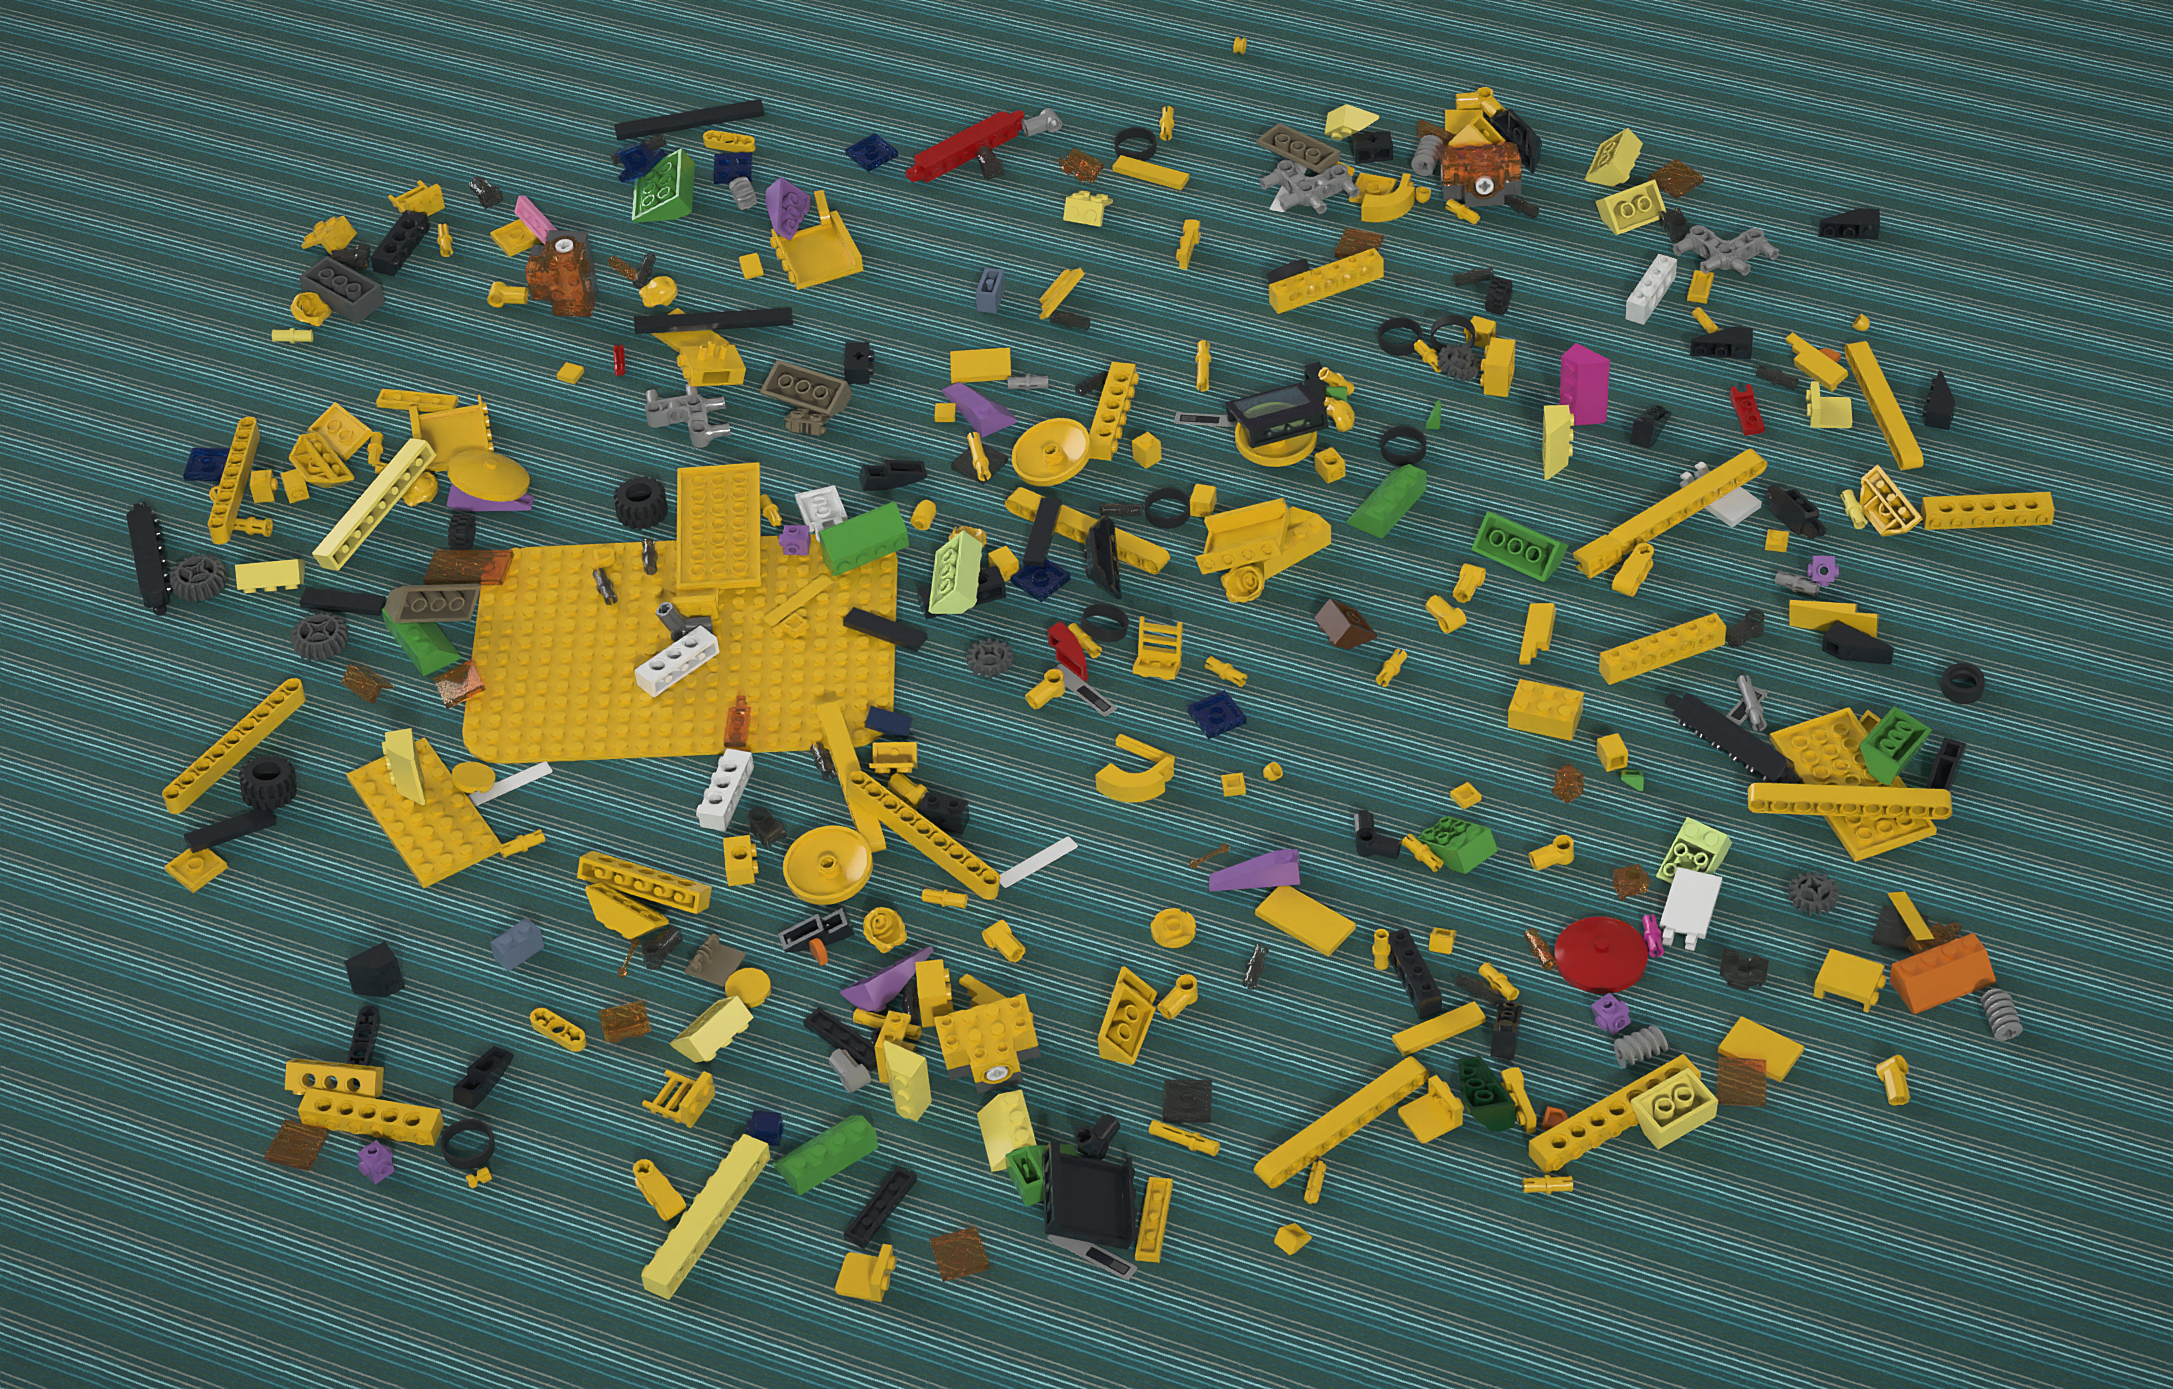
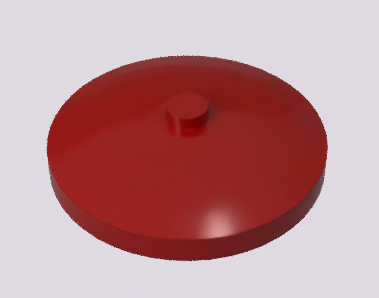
[1554,917,1648,994]

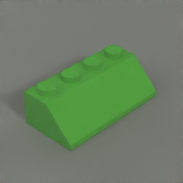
[1347,464,1427,539]
[819,501,909,577]
[1471,511,1569,582]
[382,608,461,677]
[1859,706,1932,786]
[773,1115,878,1196]

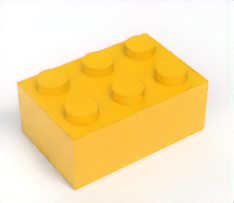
[1508,679,1584,741]

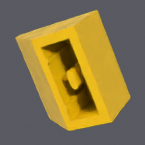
[1447,113,1505,162]

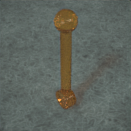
[1189,843,1229,869]
[617,938,639,978]

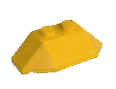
[289,432,354,488]
[1860,465,1923,537]
[585,882,669,939]

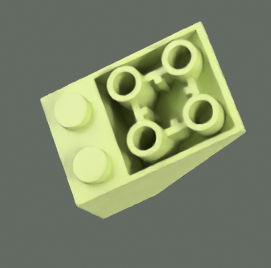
[1656,817,1732,884]

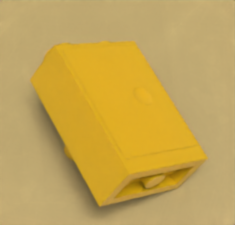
[677,341,746,387]

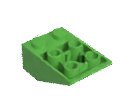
[1416,816,1498,874]
[1005,1144,1080,1207]

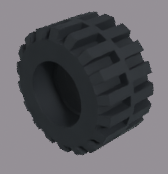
[613,476,668,530]
[239,755,297,810]

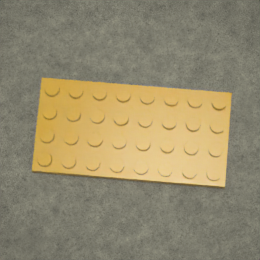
[676,462,761,590]
[1769,707,1937,862]
[346,737,501,889]

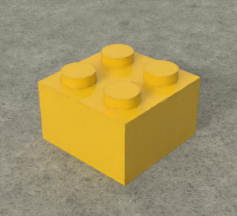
[1480,337,1516,397]
[915,959,953,1027]

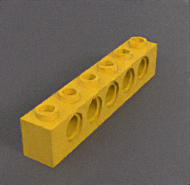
[1269,248,1384,314]
[1089,362,1139,461]
[1921,492,2055,530]
[1599,613,1726,685]
[577,851,712,914]
[298,1088,444,1146]

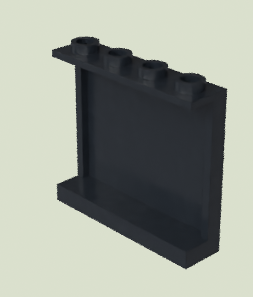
[1042,1141,1138,1250]

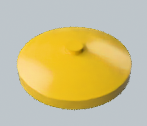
[1235,405,1317,467]
[1012,418,1092,486]
[447,450,530,502]
[783,826,873,905]

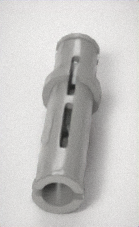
[1737,675,1767,731]

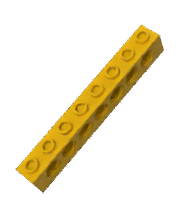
[1529,1054,1701,1174]

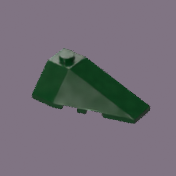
[1458,1056,1516,1132]

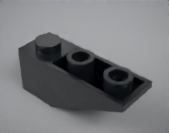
[1818,208,1880,239]
[1690,327,1753,359]
[1922,371,1955,430]
[1630,405,1671,448]
[1822,620,1894,665]
[1490,1002,1523,1059]

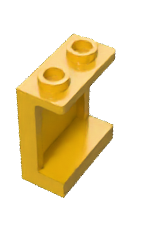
[1814,948,1887,1013]
[875,1011,916,1083]

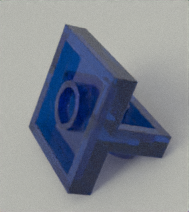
[616,142,666,183]

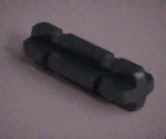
[1075,370,1108,396]

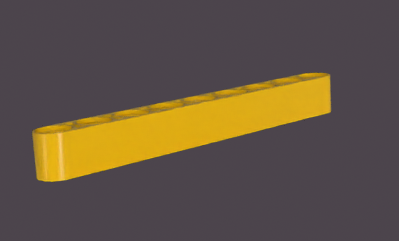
[1845,341,1923,471]
[208,417,260,545]
[1608,449,1767,555]
[1005,487,1170,574]
[162,678,306,814]
[816,700,886,853]
[847,770,1001,900]
[1747,783,1952,820]
[1254,1056,1430,1189]

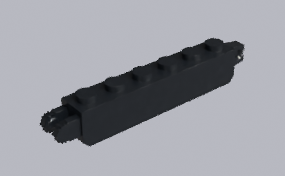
[126,502,172,616]
[1665,693,1803,784]

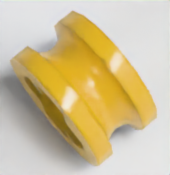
[1233,37,1247,55]

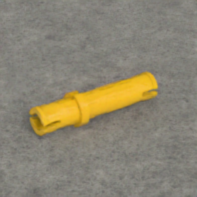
[1195,340,1211,392]
[967,432,991,481]
[853,1008,922,1041]
[1149,1119,1220,1157]

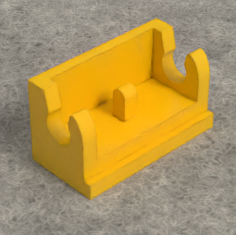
[1573,534,1622,579]

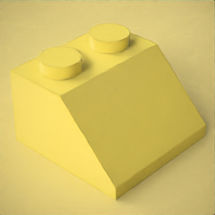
[1324,104,1379,141]

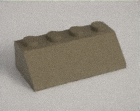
[1256,123,1340,174]
[760,360,852,416]
[385,584,481,623]

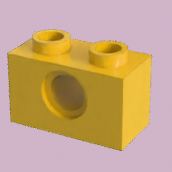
[723,835,759,886]

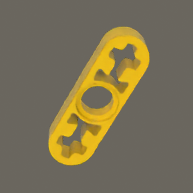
[703,130,756,154]
[814,190,831,226]
[530,1008,587,1052]

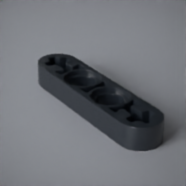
[346,1006,380,1084]

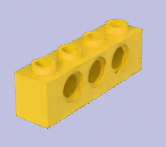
[285,1058,384,1099]

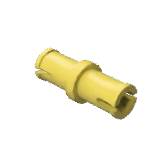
[272,328,313,344]
[1840,490,1867,529]

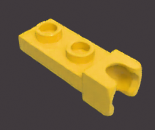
[1176,220,1201,269]
[1501,1067,1536,1134]

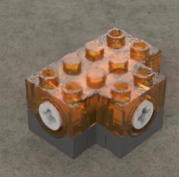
[1439,142,1521,207]
[525,230,599,317]

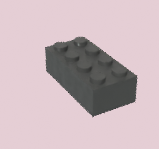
[299,256,385,324]

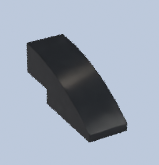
[1304,362,1326,409]
[859,460,927,491]
[1925,737,1966,792]
[778,908,855,953]
[453,1046,514,1110]

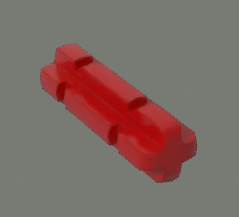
[613,344,626,376]

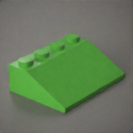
[632,148,695,223]

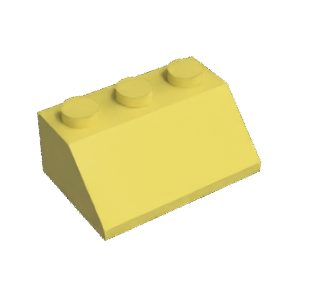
[1585,128,1643,187]
[1595,179,1668,235]
[1542,405,1574,480]
[235,559,305,594]
[382,728,426,805]
[669,996,754,1063]
[883,1040,932,1122]
[1631,1067,1718,1150]
[977,1089,1037,1172]

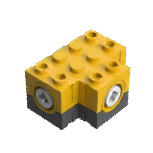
[934,993,1041,1094]

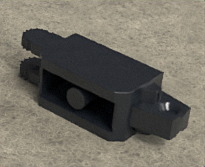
[1765,485,1827,539]

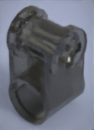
[1659,207,1687,242]
[748,807,787,849]

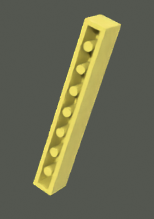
[312,438,436,571]
[641,1134,771,1300]

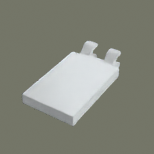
[1680,462,1762,527]
[795,485,848,542]
[1660,867,1722,951]

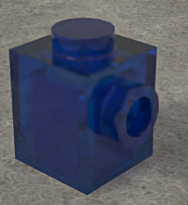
[746,1111,784,1146]

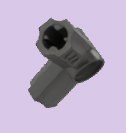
[656,602,713,642]

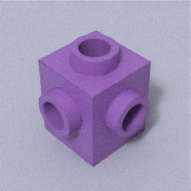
[779,525,811,555]
[1807,555,1839,586]
[1591,993,1631,1036]
[357,1140,395,1184]

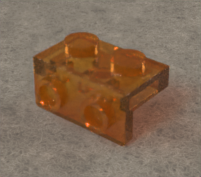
[1058,148,1105,184]
[598,1000,651,1043]

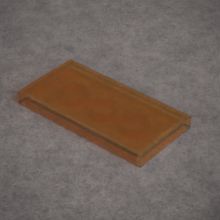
[423,550,514,585]

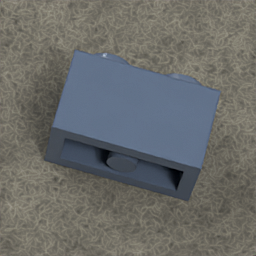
[976,268,1006,313]
[490,917,544,972]

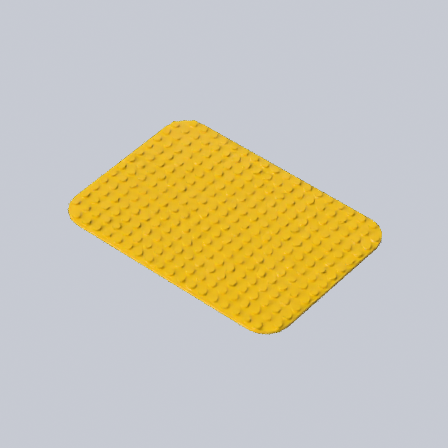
[462,534,898,764]

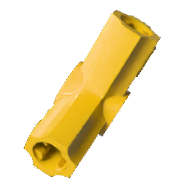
[1455,87,1506,118]

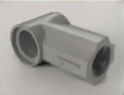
[1022,108,1062,137]
[828,1048,871,1094]

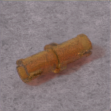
[1524,928,1557,970]

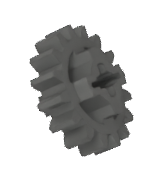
[1437,343,1481,382]
[966,638,1013,679]
[1788,871,1839,916]

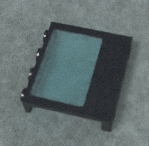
[1225,382,1329,449]

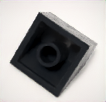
[344,941,405,998]

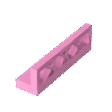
[514,196,557,245]

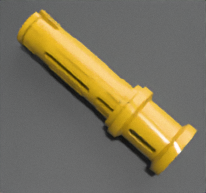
[233,517,273,537]

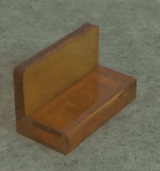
[341,664,394,703]

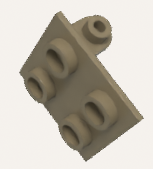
[784,406,835,436]
[684,934,747,987]

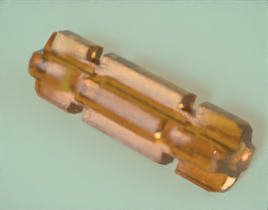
[608,255,639,281]

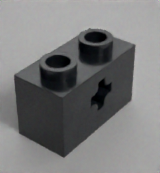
[1352,131,1393,164]
[844,342,874,384]
[919,792,970,835]

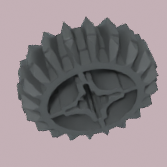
[170,554,227,603]
[291,612,349,662]

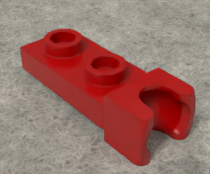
[1730,384,1765,436]

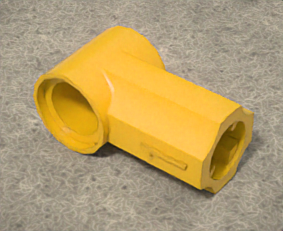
[487,281,528,307]
[1453,563,1486,604]
[1425,595,1467,634]
[1025,669,1065,710]
[888,773,929,811]
[1528,835,1574,871]
[982,920,1025,963]
[1157,974,1198,1020]
[1876,1054,1910,1106]

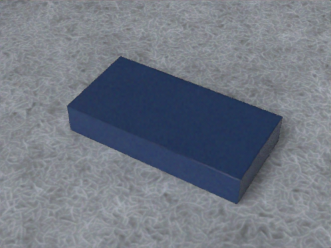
[865,706,912,740]

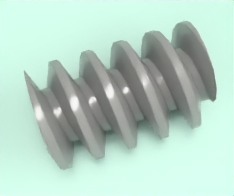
[1411,135,1443,176]
[1981,989,2023,1041]
[1614,1025,1668,1068]

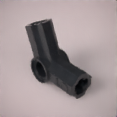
[1354,810,1402,859]
[1074,1114,1120,1161]

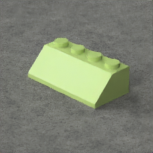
[929,531,982,614]

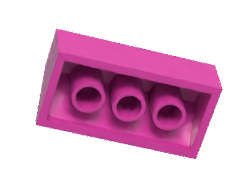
[1559,343,1610,426]

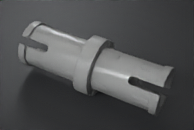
[1008,375,1049,391]
[1775,571,1820,597]

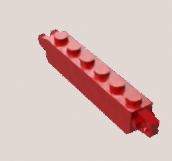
[905,110,1025,183]

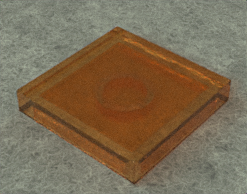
[1649,159,1704,199]
[1334,228,1384,259]
[434,659,486,709]
[1717,1057,1767,1107]
[265,1119,329,1171]
[929,1226,990,1282]

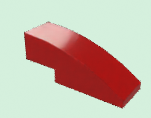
[1047,621,1088,682]

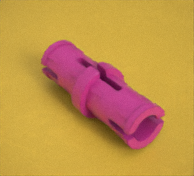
[1642,914,1664,958]

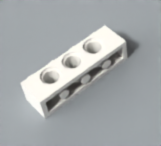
[1626,254,1677,325]
[635,625,719,698]
[696,748,754,831]

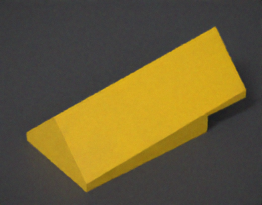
[1789,600,1879,639]
[1097,966,1157,1065]

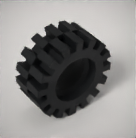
[1485,277,1513,315]
[448,513,476,552]

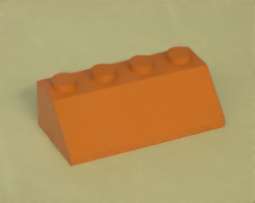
[1889,933,1996,1015]

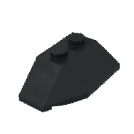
[1490,109,1542,173]
[1084,515,1122,599]

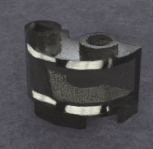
[1720,948,1769,990]

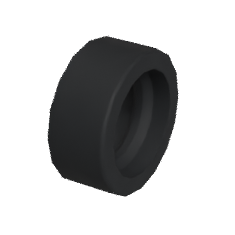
[1941,663,1985,704]

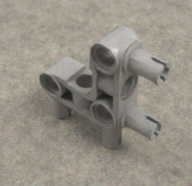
[1259,160,1360,214]
[1673,225,1780,276]
[645,384,731,448]

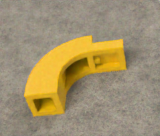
[1361,173,1415,222]
[1095,756,1174,803]

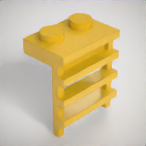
[388,180,445,217]
[1133,616,1183,680]
[642,1070,716,1128]

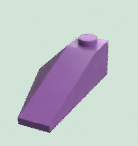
[765,177,810,241]
[942,382,1017,438]
[446,483,535,511]
[1209,849,1300,891]
[840,946,933,1013]

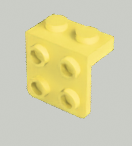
[1063,191,1113,227]
[1806,381,1852,428]

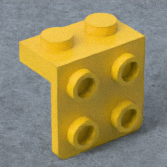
[301,216,357,258]
[673,587,719,619]
[869,742,918,773]
[1398,1075,1464,1143]
[835,1244,897,1302]

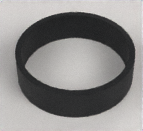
[1115,127,1157,161]
[1266,259,1311,284]
[1431,315,1475,353]
[1378,317,1422,356]
[1381,426,1426,466]
[1145,488,1190,529]
[1081,604,1129,642]
[441,1119,495,1169]

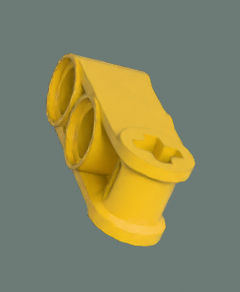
[1612,543,1654,597]
[633,1159,687,1222]

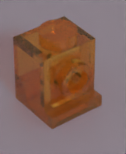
[1551,763,1584,804]
[1613,864,1650,901]

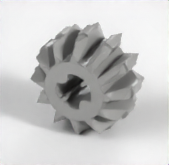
[729,177,757,210]

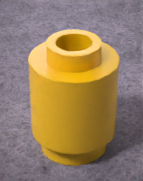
[910,500,936,530]

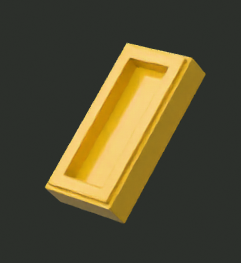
[1687,270,1714,304]

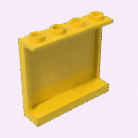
[769,210,863,290]
[409,395,494,473]
[1195,498,1291,575]

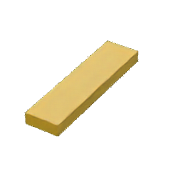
[1112,155,1189,190]
[376,389,459,412]
[1392,1001,1486,1057]
[1135,1177,1173,1263]

